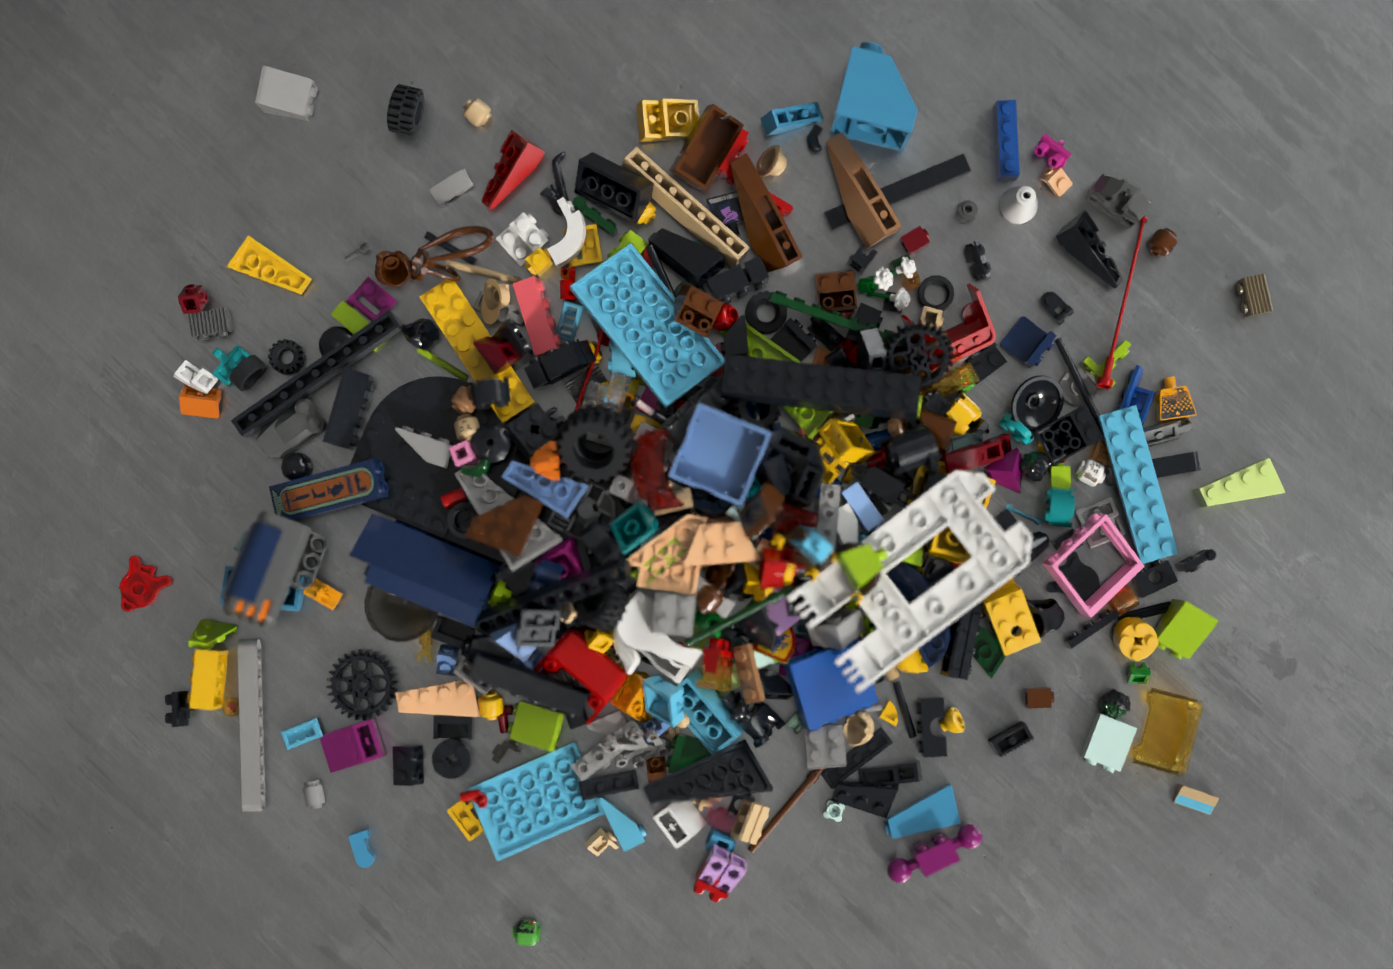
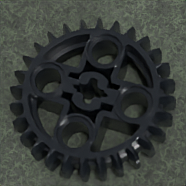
[884,319,954,390]
[326,649,399,721]

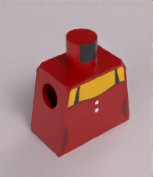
[758,548,806,589]

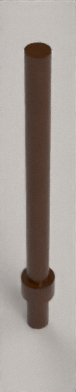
[747,769,825,854]

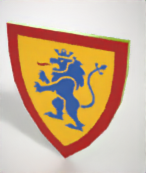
[753,626,796,664]

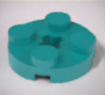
[998,413,1034,445]

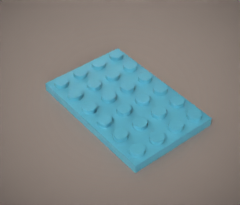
[467,742,605,861]

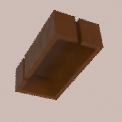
[669,104,744,191]

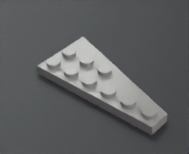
[454,464,563,571]

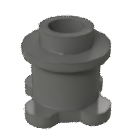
[956,200,978,222]

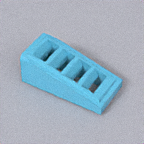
[556,300,584,342]

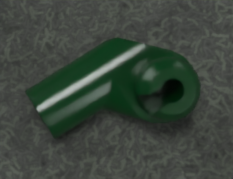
[461,459,490,478]

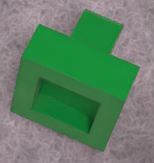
[1127,662,1151,684]

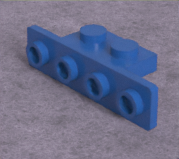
[1116,365,1155,427]

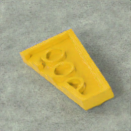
[226,235,312,295]

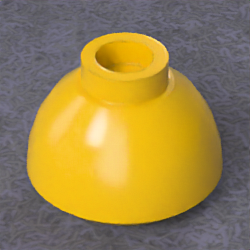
[939,707,965,733]

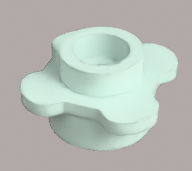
[823,800,845,822]

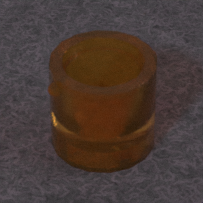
[1108,584,1140,617]

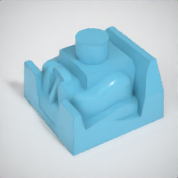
[642,675,684,728]

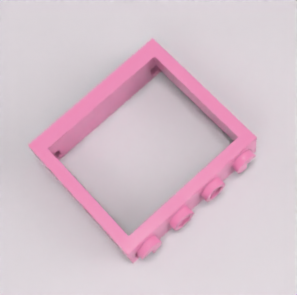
[1043,513,1144,618]

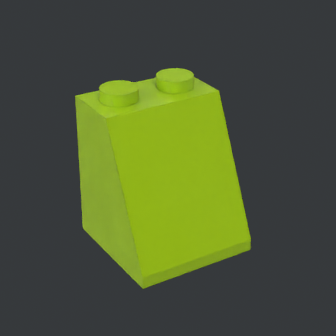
[1155,599,1219,660]
[508,700,565,752]

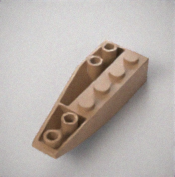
[826,133,902,249]

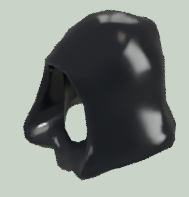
[1025,598,1065,638]

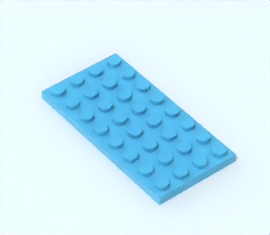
[570,243,725,408]

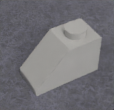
[586,710,628,736]

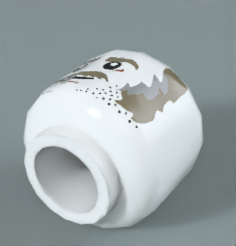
[1076,458,1106,487]

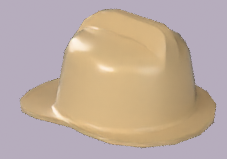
[481,278,510,324]

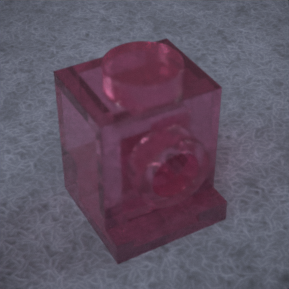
[706,807,737,834]

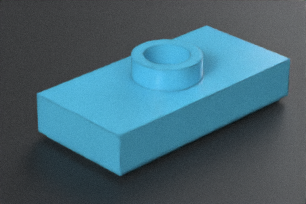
[280,718,323,750]

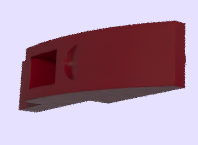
[943,433,1012,474]

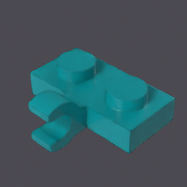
[212,345,251,386]

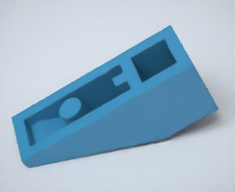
[760,102,824,136]

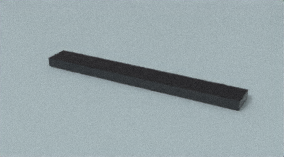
[824,153,971,230]

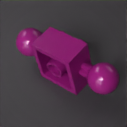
[887,824,982,883]

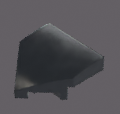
[739,607,779,650]

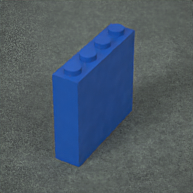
[783,637,878,731]

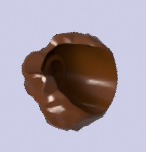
[374,251,412,287]

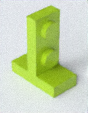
[1080,340,1131,390]

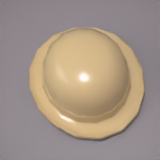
[756,145,787,177]

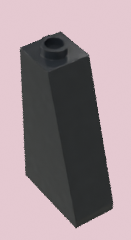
[648,228,724,288]

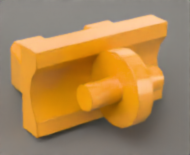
[303,578,343,610]

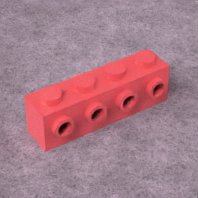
[512,276,561,358]

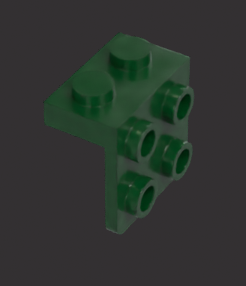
[665,733,711,773]

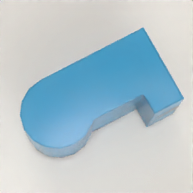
[348,828,376,868]

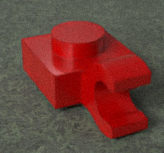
[560,267,578,301]

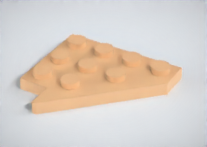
[628,514,707,595]

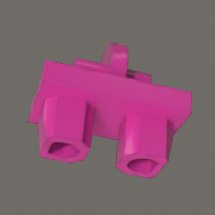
[1034,133,1072,169]

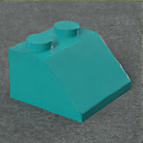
[610,501,659,554]

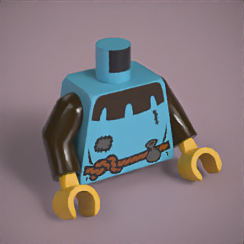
[771,525,833,581]

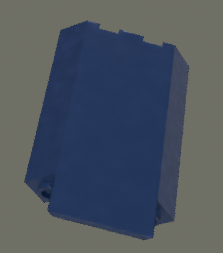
[349,513,504,627]

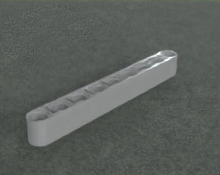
[237,639,265,812]

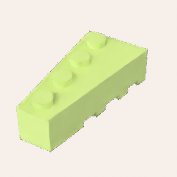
[1194,458,1286,507]

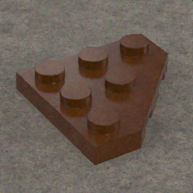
[465,495,543,557]

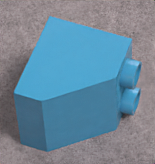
[830,42,918,151]

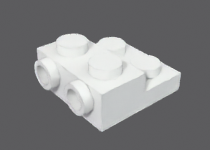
[496,212,549,268]

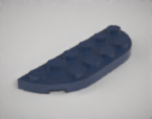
[886,561,950,668]

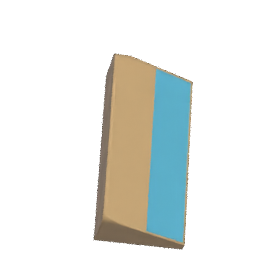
[1173,784,1219,815]

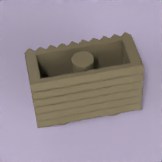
[1236,273,1273,318]

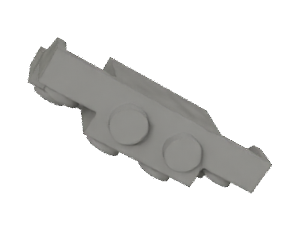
[609,422,675,506]

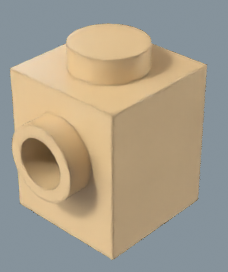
[917,306,944,330]

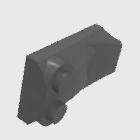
[256,395,328,459]

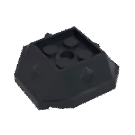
[755,427,826,512]

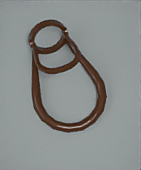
[410,226,495,282]

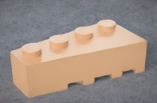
[395,680,480,717]

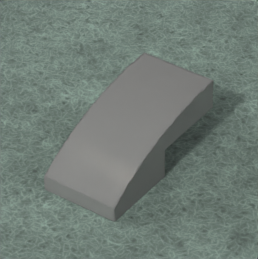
[429,169,474,206]

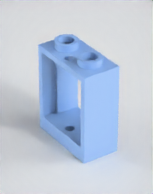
[840,482,884,533]

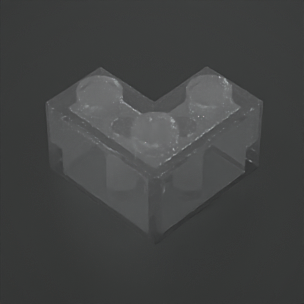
[582,372,631,413]

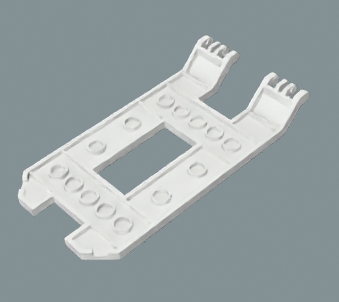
[786,470,1033,693]

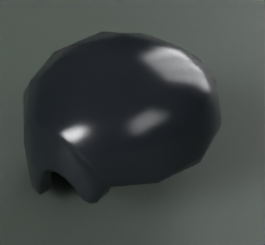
[281,452,313,480]

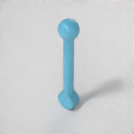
[1005,504,1043,525]

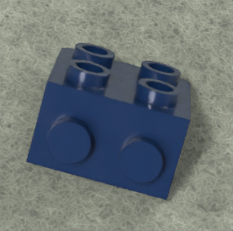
[1000,316,1057,368]

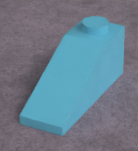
[598,796,647,852]

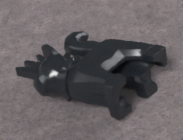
[722,691,786,748]

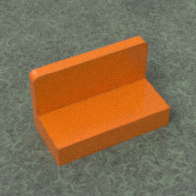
[179,385,223,419]

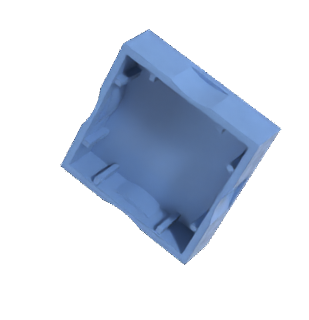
[669,402,772,506]

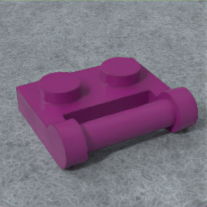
[346,277,398,322]

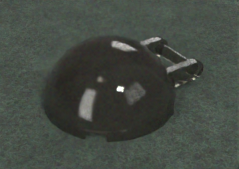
[364,585,439,642]

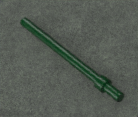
[685,585,793,647]

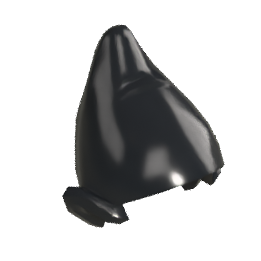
[401,318,439,350]

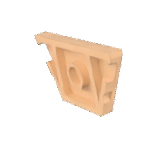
[684,522,760,566]

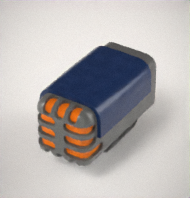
[221,511,328,628]

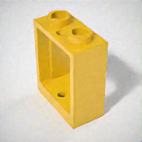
[818,418,876,464]

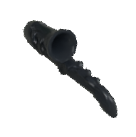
[540,152,569,216]

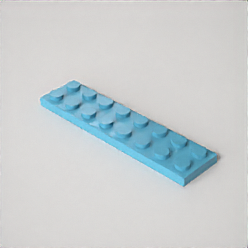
[1098,405,1178,564]

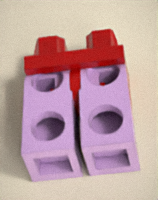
[693,844,746,903]

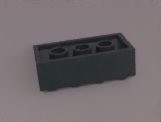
[574,152,654,224]
[323,367,375,450]

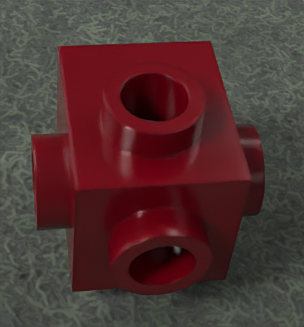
[178,284,208,314]

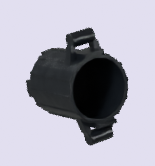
[880,420,942,475]

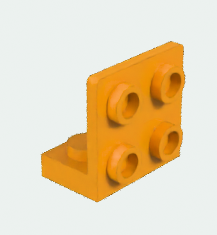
[610,672,652,723]

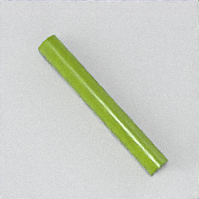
[416,349,469,381]

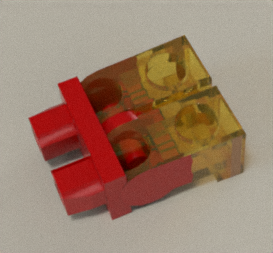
[697,638,734,692]

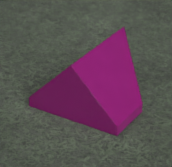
[984,447,1022,494]

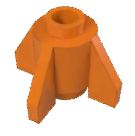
[530,441,561,481]

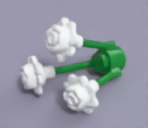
[858,257,916,311]

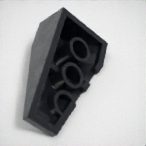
[1056,210,1123,289]

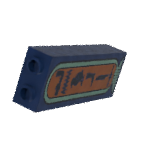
[269,459,388,521]

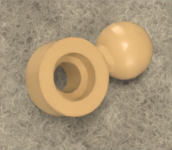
[661,713,690,740]

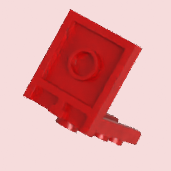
[715,129,793,216]

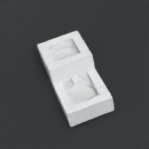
[174,360,218,394]

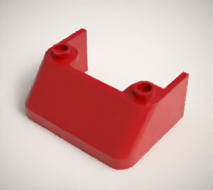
[901,283,996,371]
[534,629,627,725]

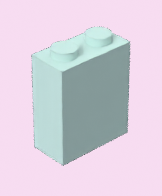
[1080,713,1137,773]

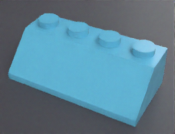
[679,669,744,755]

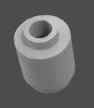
[303,779,326,809]

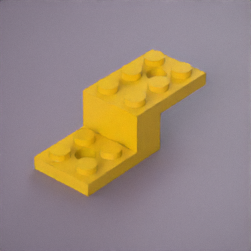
[980,577,1041,656]

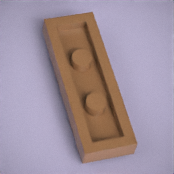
[732,643,765,704]

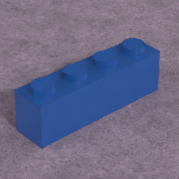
[993,100,1020,181]

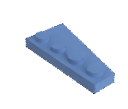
[501,461,589,519]

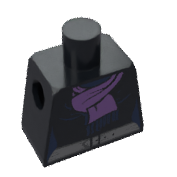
[706,191,744,236]

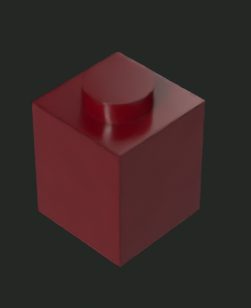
[899,226,930,256]

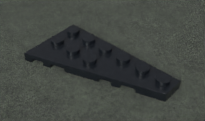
[643,739,774,806]

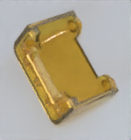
[1131,688,1204,777]

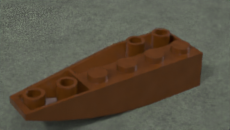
[730,153,803,273]

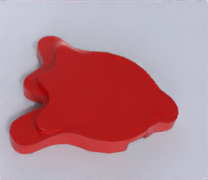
[119,556,172,612]

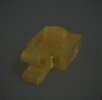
[417,629,434,663]

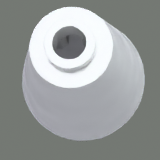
[999,186,1038,224]

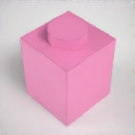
[449,440,480,468]

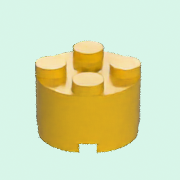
[943,392,982,436]
[1113,617,1158,661]

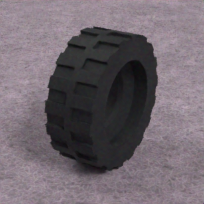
[745,291,787,335]

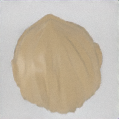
[843,711,874,746]

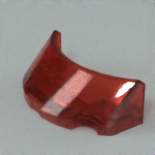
[632,429,684,511]

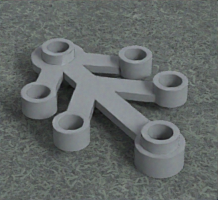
[601,728,672,768]

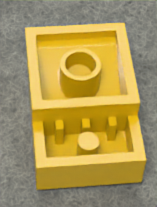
[636,99,699,142]

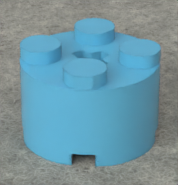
[608,340,638,378]

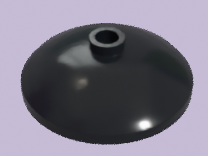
[1011,375,1064,432]

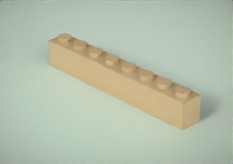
[622,147,750,268]

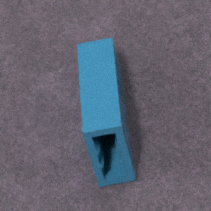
[884,783,961,839]

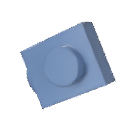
[436,644,459,676]

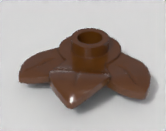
[705,562,735,589]

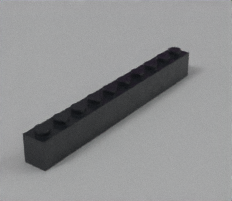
[231,310,404,437]

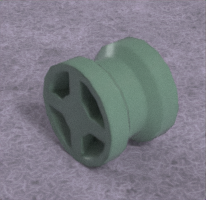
[785,711,804,735]

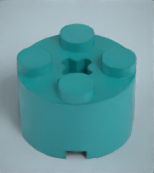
[1044,487,1075,528]

